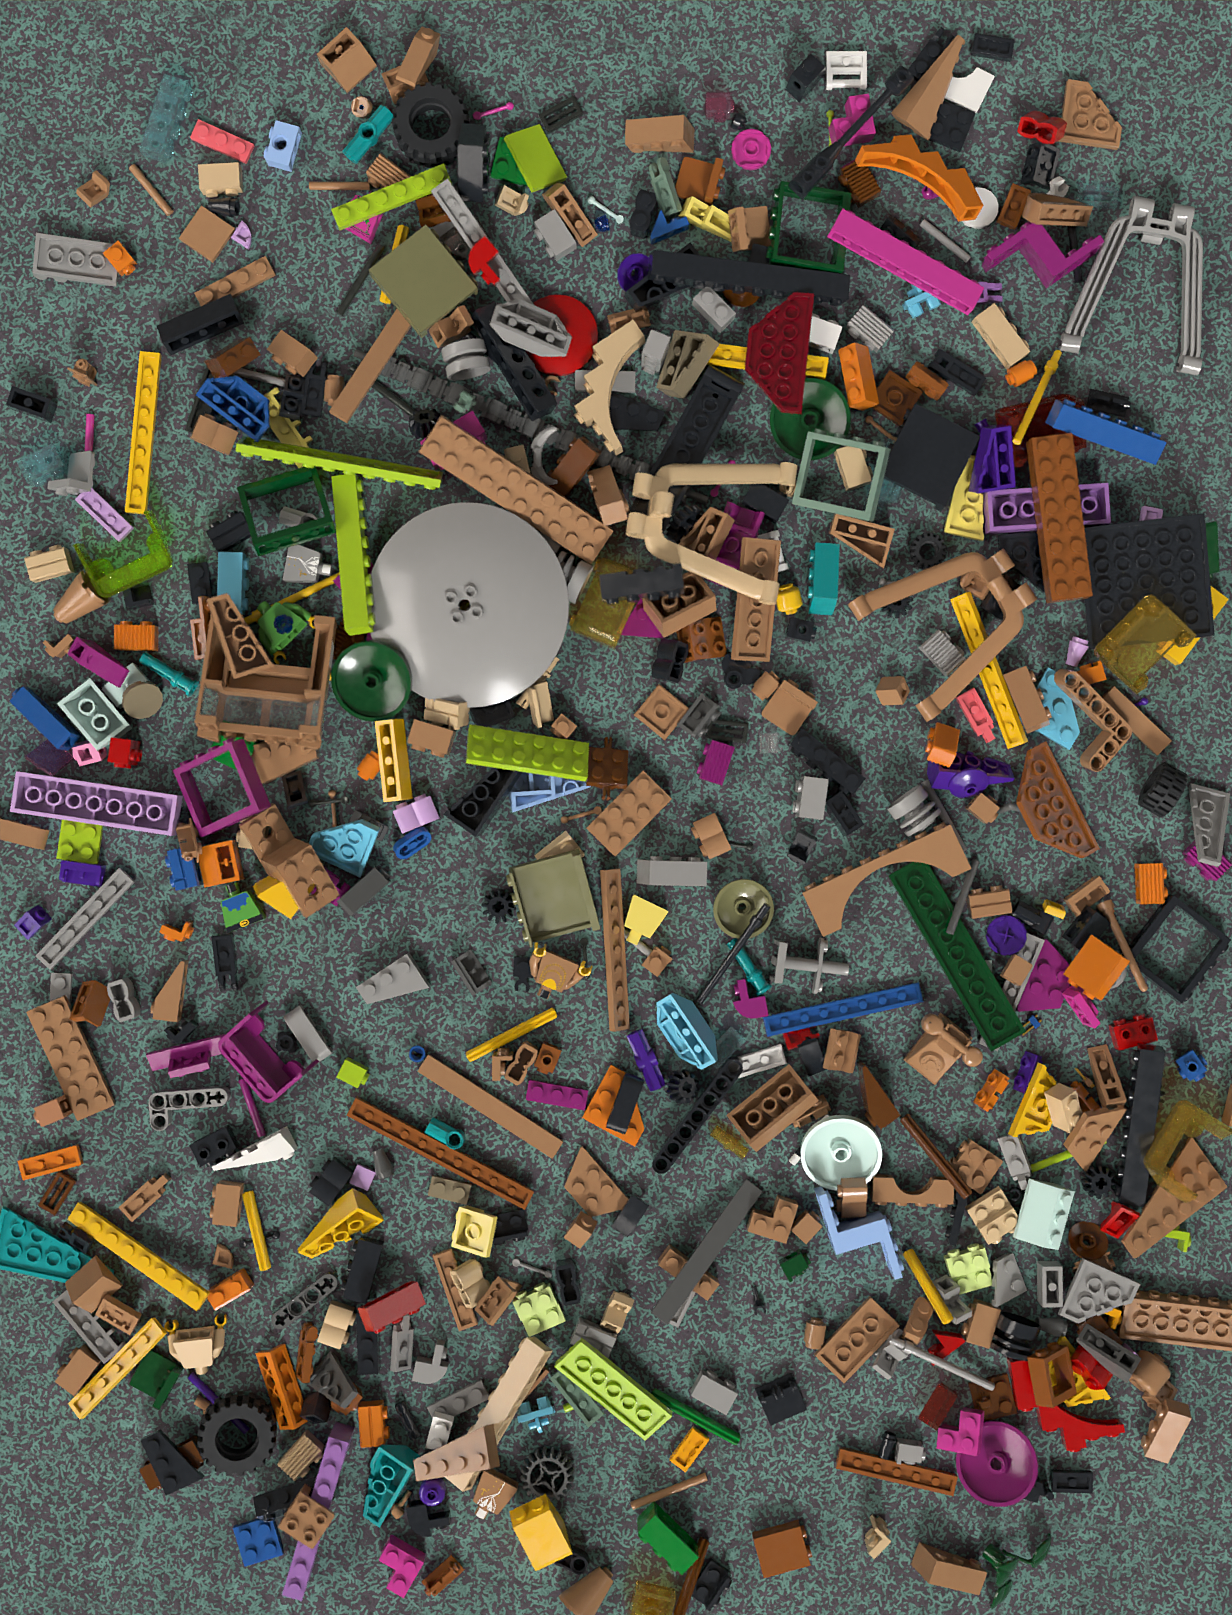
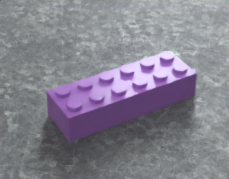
[983,483,1111,535]

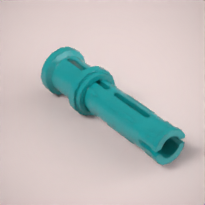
[139,652,199,697]
[726,938,772,996]

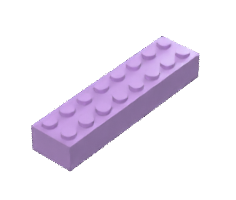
[10,771,183,836]

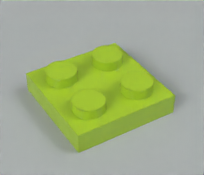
[56,820,103,864]

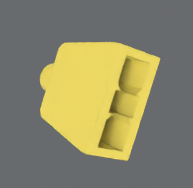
[624,895,668,945]

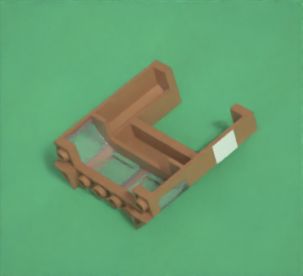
[195,615,337,752]

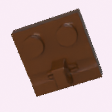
[967,1372,1017,1422]

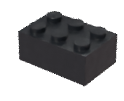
[458,123,490,202]

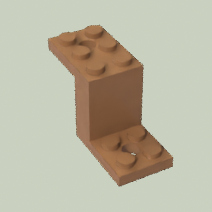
[239,803,340,918]

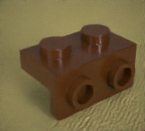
[415,193,452,227]

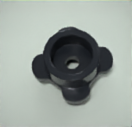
[276,1031,297,1053]

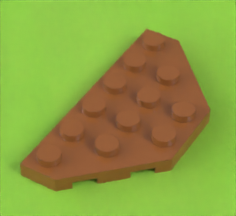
[1016,741,1100,858]

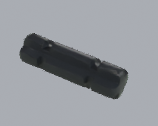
[395,1401,420,1441]

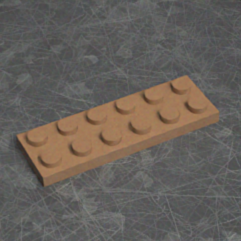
[731,537,781,662]
[26,995,116,1121]

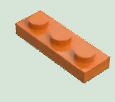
[18,1144,84,1180]

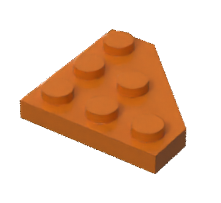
[582,1064,644,1147]

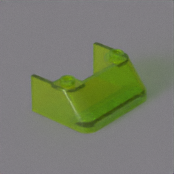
[73,510,173,598]

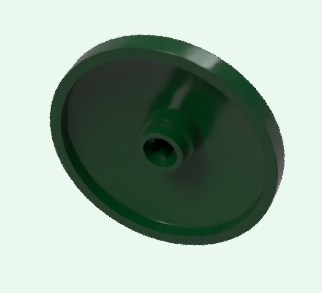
[770,378,851,460]
[331,640,413,722]

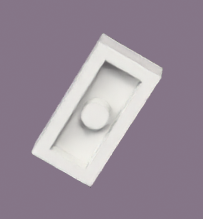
[425,1411,454,1450]

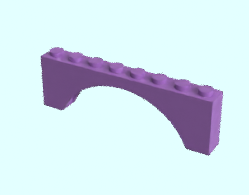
[282,1422,355,1601]

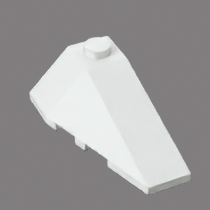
[212,1126,298,1170]

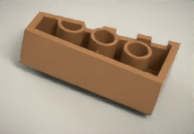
[207,593,274,679]

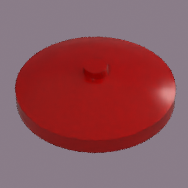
[525,295,598,376]

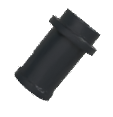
[878,1431,897,1460]

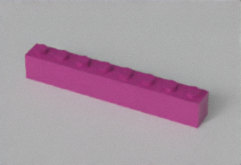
[827,209,984,315]

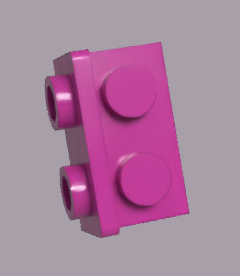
[1062,985,1101,1029]

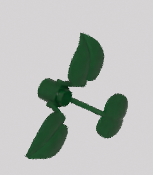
[982,1534,1051,1609]

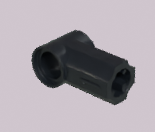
[1011,900,1055,935]

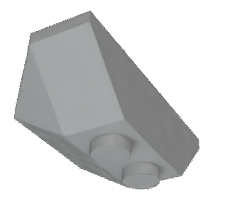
[490,299,572,357]

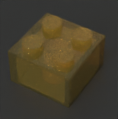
[628,1580,676,1615]

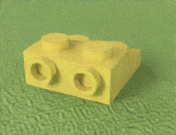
[451,1205,497,1258]

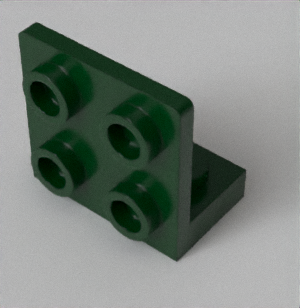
[129,1349,184,1410]

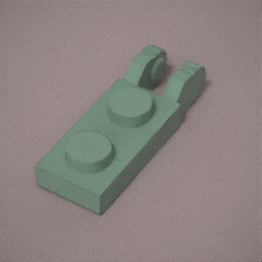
[649,157,682,219]
[453,391,477,414]

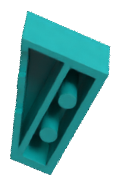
[808,542,840,615]

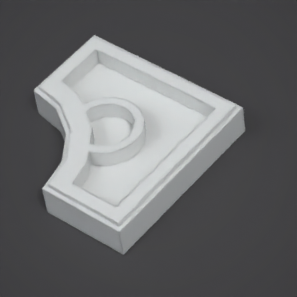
[944,67,995,113]

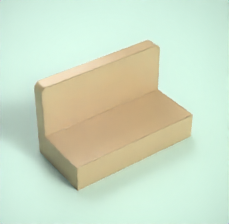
[527,680,554,728]

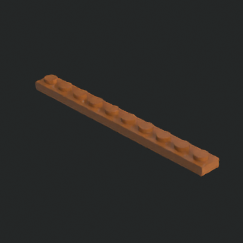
[346,1097,535,1210]

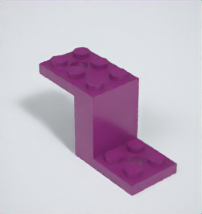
[982,221,1105,289]

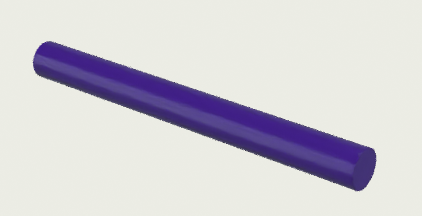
[187,1372,250,1434]

